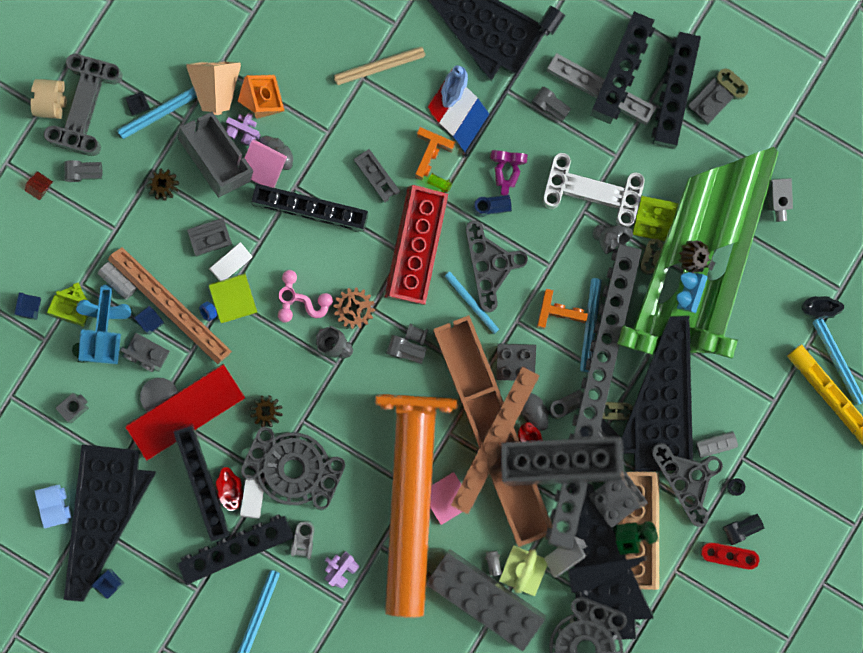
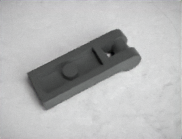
[354,149,400,203]

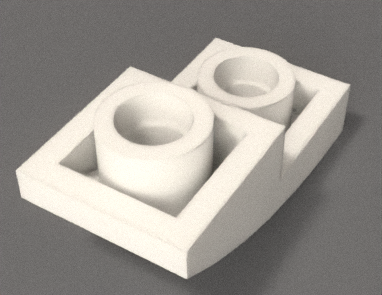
[209,242,252,281]
[240,475,265,519]

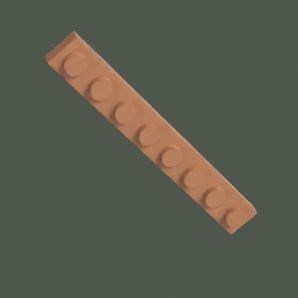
[108,247,232,364]
[450,367,540,514]

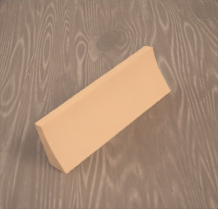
[618,472,659,590]

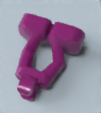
[490,150,528,196]

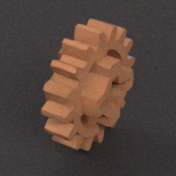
[334,287,375,329]

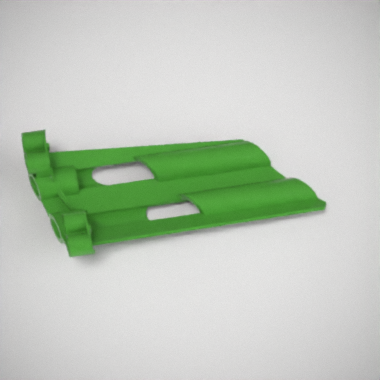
[617,147,779,358]

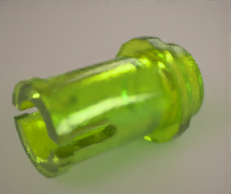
[427,173,453,193]

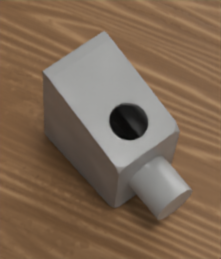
[767,178,793,222]

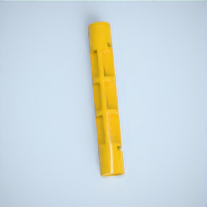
[787,344,863,445]

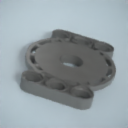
[241,427,345,511]
[549,597,627,653]

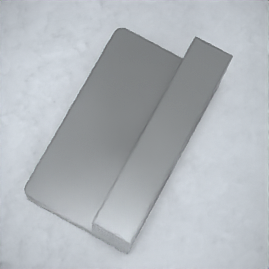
[544,537,587,577]

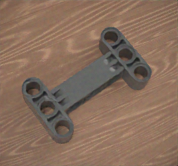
[44,54,123,156]

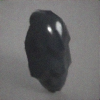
[802,296,844,319]

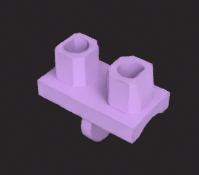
[226,113,261,146]
[324,551,359,589]

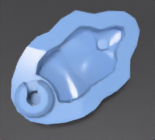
[441,65,468,108]

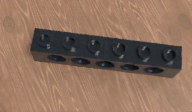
[589,11,655,124]
[651,31,701,149]
[251,184,369,233]
[173,423,230,542]
[177,514,295,585]

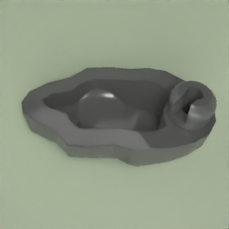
[260,135,293,170]
[520,393,549,431]

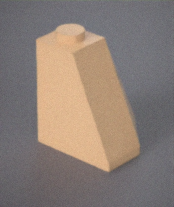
[186,62,240,115]

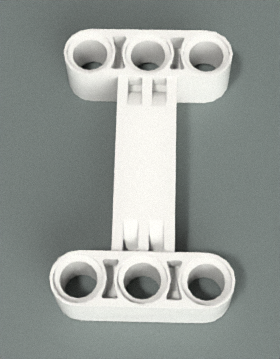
[543,153,645,227]

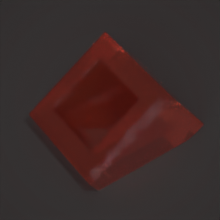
[25,171,53,200]

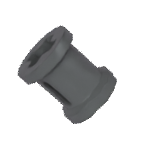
[405,323,428,346]

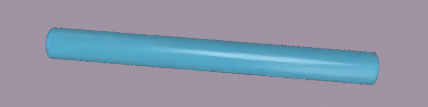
[444,272,499,334]

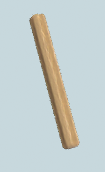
[334,47,425,85]

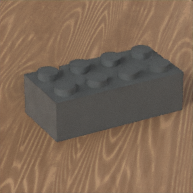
[178,112,253,198]

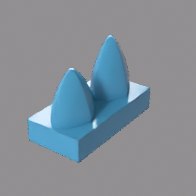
[676,272,707,313]

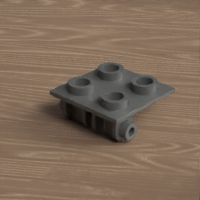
[497,344,536,381]

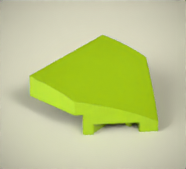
[47,282,88,327]

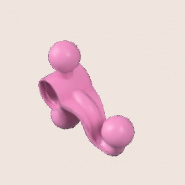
[278,270,333,323]

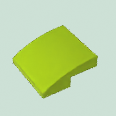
[633,196,679,241]
[209,273,258,324]

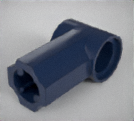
[473,195,512,217]

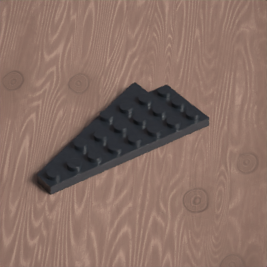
[427,0,541,82]
[621,315,693,472]
[64,445,156,602]
[571,483,654,640]

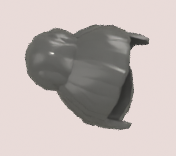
[592,224,633,254]
[316,326,353,359]

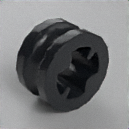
[727,478,746,496]

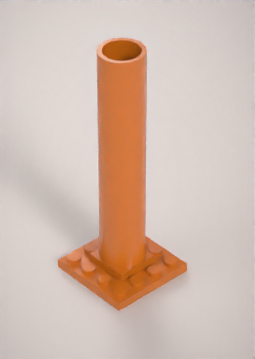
[376,394,457,617]

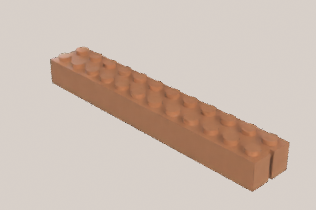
[433,315,552,547]

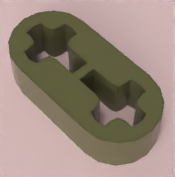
[716,68,749,100]
[640,239,664,275]
[602,402,633,421]

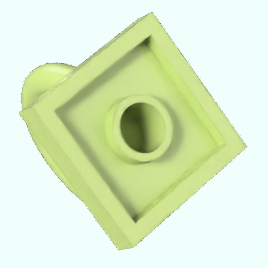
[499,545,547,596]

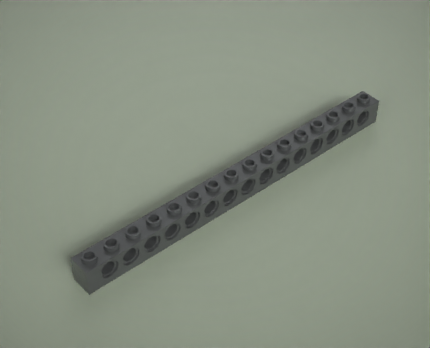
[545,244,642,550]

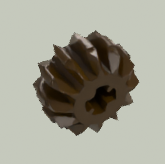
[146,168,179,201]
[679,240,711,273]
[250,395,283,428]

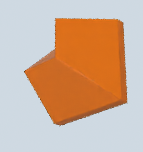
[238,75,285,119]

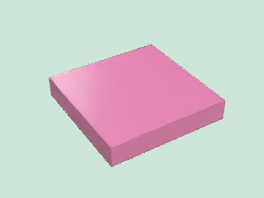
[245,139,287,188]
[430,472,474,525]

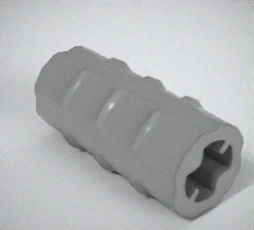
[97,262,137,300]
[696,431,738,458]

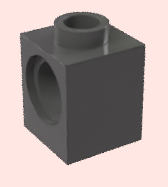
[56,393,89,423]

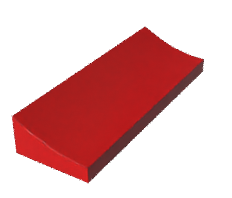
[384,185,448,305]
[125,363,245,461]

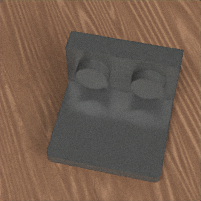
[120,333,170,372]
[589,471,648,527]

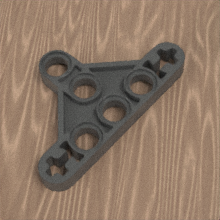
[466,221,528,313]
[651,442,723,527]

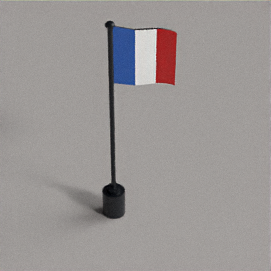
[428,6,565,157]

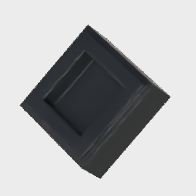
[125,91,150,117]

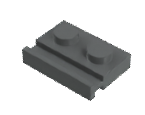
[688,79,734,125]
[187,218,233,257]

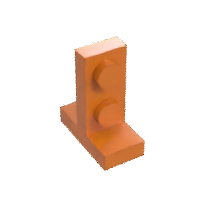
[415,127,455,180]
[537,289,588,329]

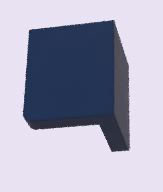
[14,292,41,320]
[135,306,164,335]
[92,569,124,599]

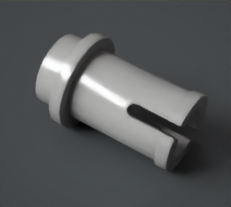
[485,551,502,576]

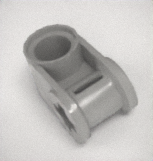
[291,521,315,559]

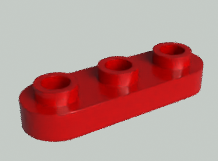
[701,542,760,570]

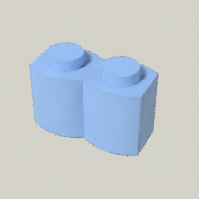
[35,485,71,528]

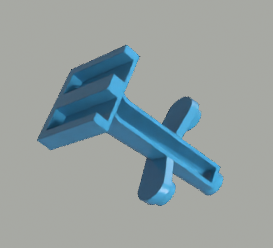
[76,285,131,364]

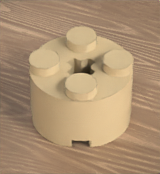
[31,79,67,119]

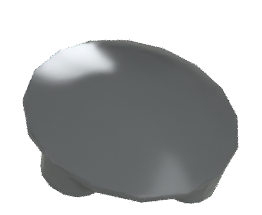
[140,378,178,411]

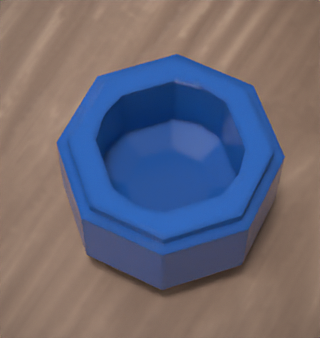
[199,301,217,321]

